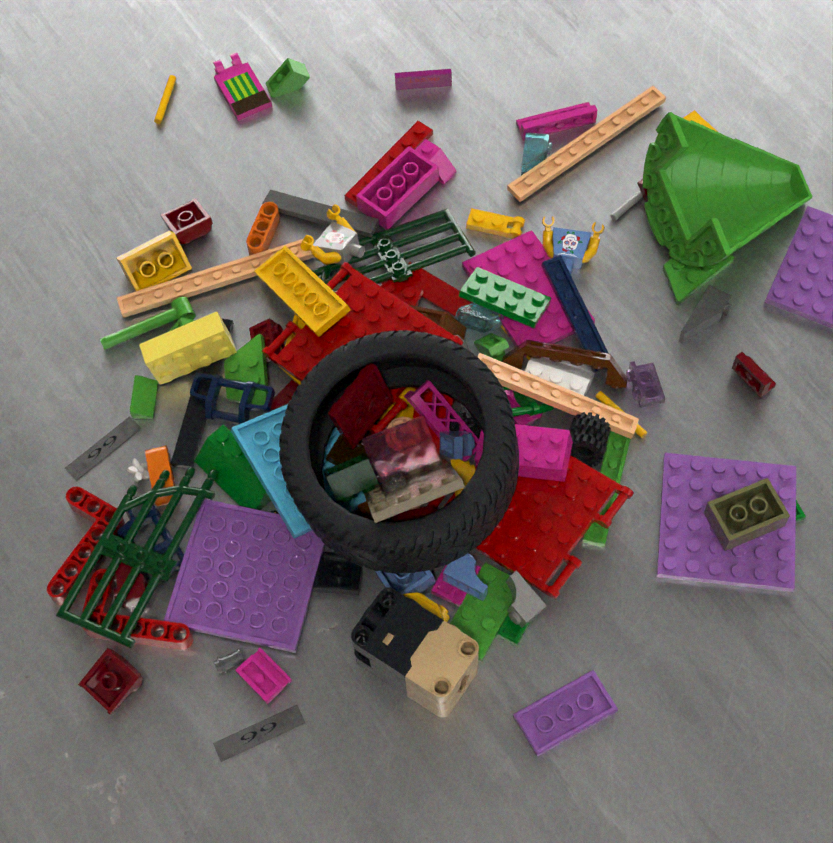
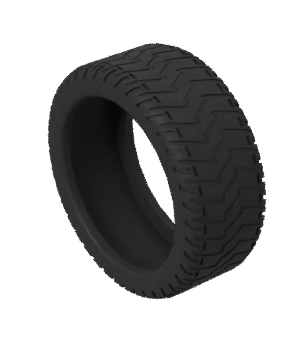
[279,330,519,574]

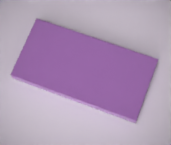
[513,670,618,757]

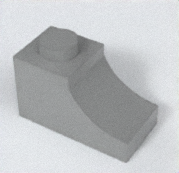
[506,570,547,628]

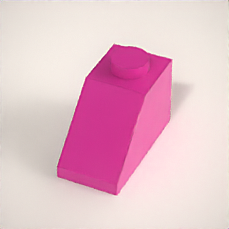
[415,139,456,185]

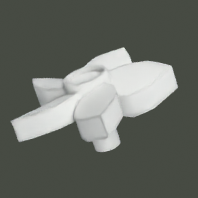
[127,458,150,482]

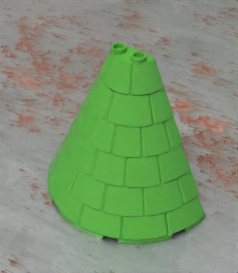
[643,112,813,267]

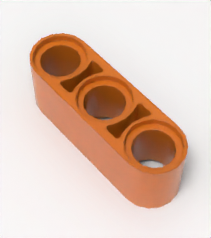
[246,202,280,256]
[145,445,175,507]

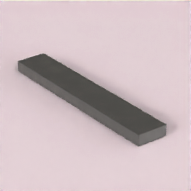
[262,189,379,238]

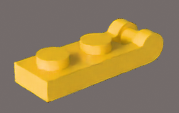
[466,208,525,239]

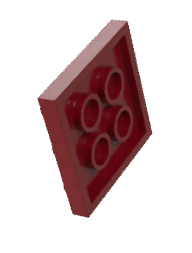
[328,363,393,449]

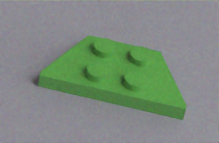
[663,255,735,305]
[224,334,268,405]

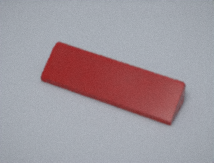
[403,262,476,322]

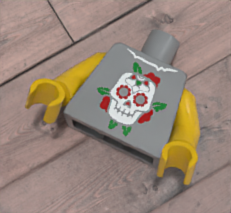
[300,204,365,265]

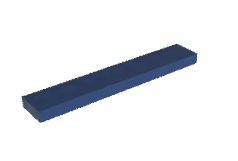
[541,255,609,373]

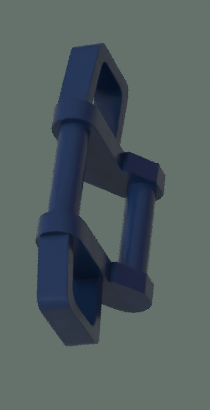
[190,373,275,424]
[117,505,184,571]

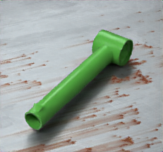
[100,297,196,350]

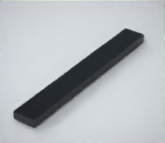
[171,318,234,469]

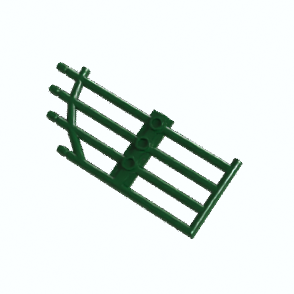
[312,208,476,292]
[56,467,218,648]

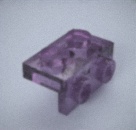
[626,361,665,408]

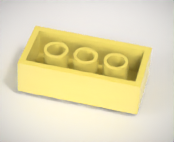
[139,311,237,385]

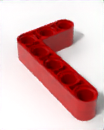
[47,486,125,605]
[82,569,193,650]

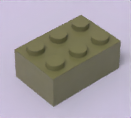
[704,478,790,551]

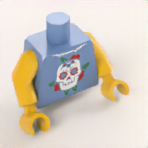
[542,216,605,275]

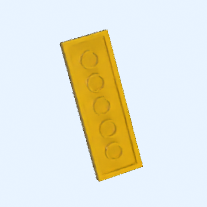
[254,246,351,337]

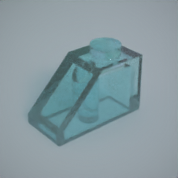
[521,132,552,176]
[455,303,505,333]

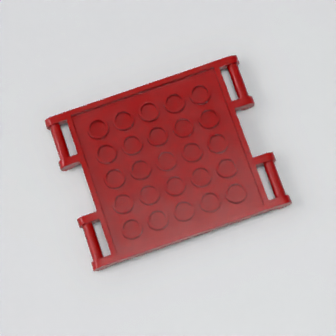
[262,262,463,438]
[424,423,634,600]

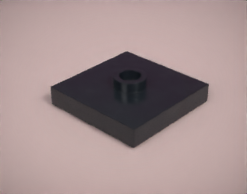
[313,552,363,596]

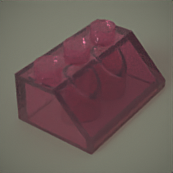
[362,415,440,483]

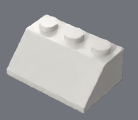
[525,357,595,396]

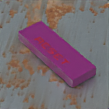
[395,69,452,90]

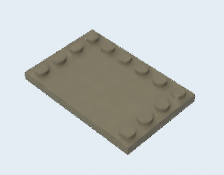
[364,458,465,523]

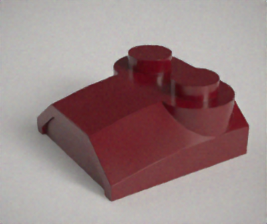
[160,198,213,244]
[78,648,142,715]

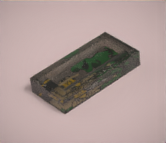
[383,471,407,494]

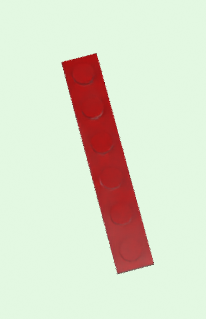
[344,121,433,208]

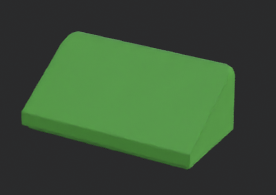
[130,375,158,419]

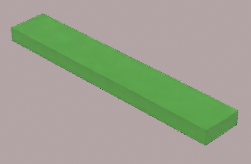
[583,431,630,548]

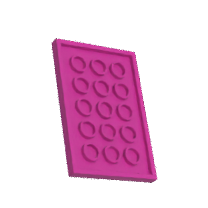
[462,230,595,358]

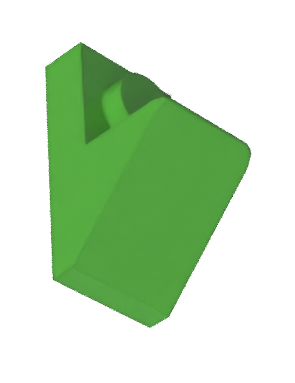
[473,333,509,361]

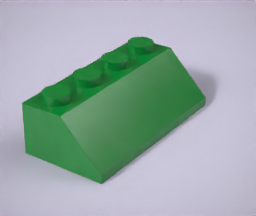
[194,424,271,510]

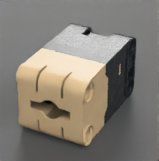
[351,588,479,717]

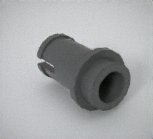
[214,649,244,674]

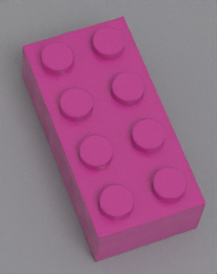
[356,146,439,230]
[474,424,573,482]

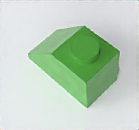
[265,58,310,98]

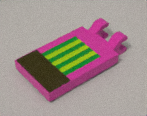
[213,52,272,121]

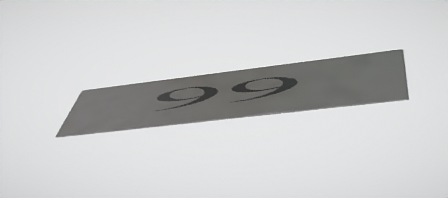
[65,416,141,481]
[213,705,305,762]

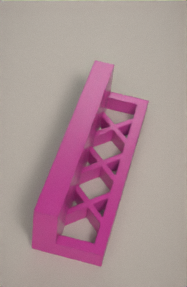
[516,102,598,141]
[404,380,479,461]

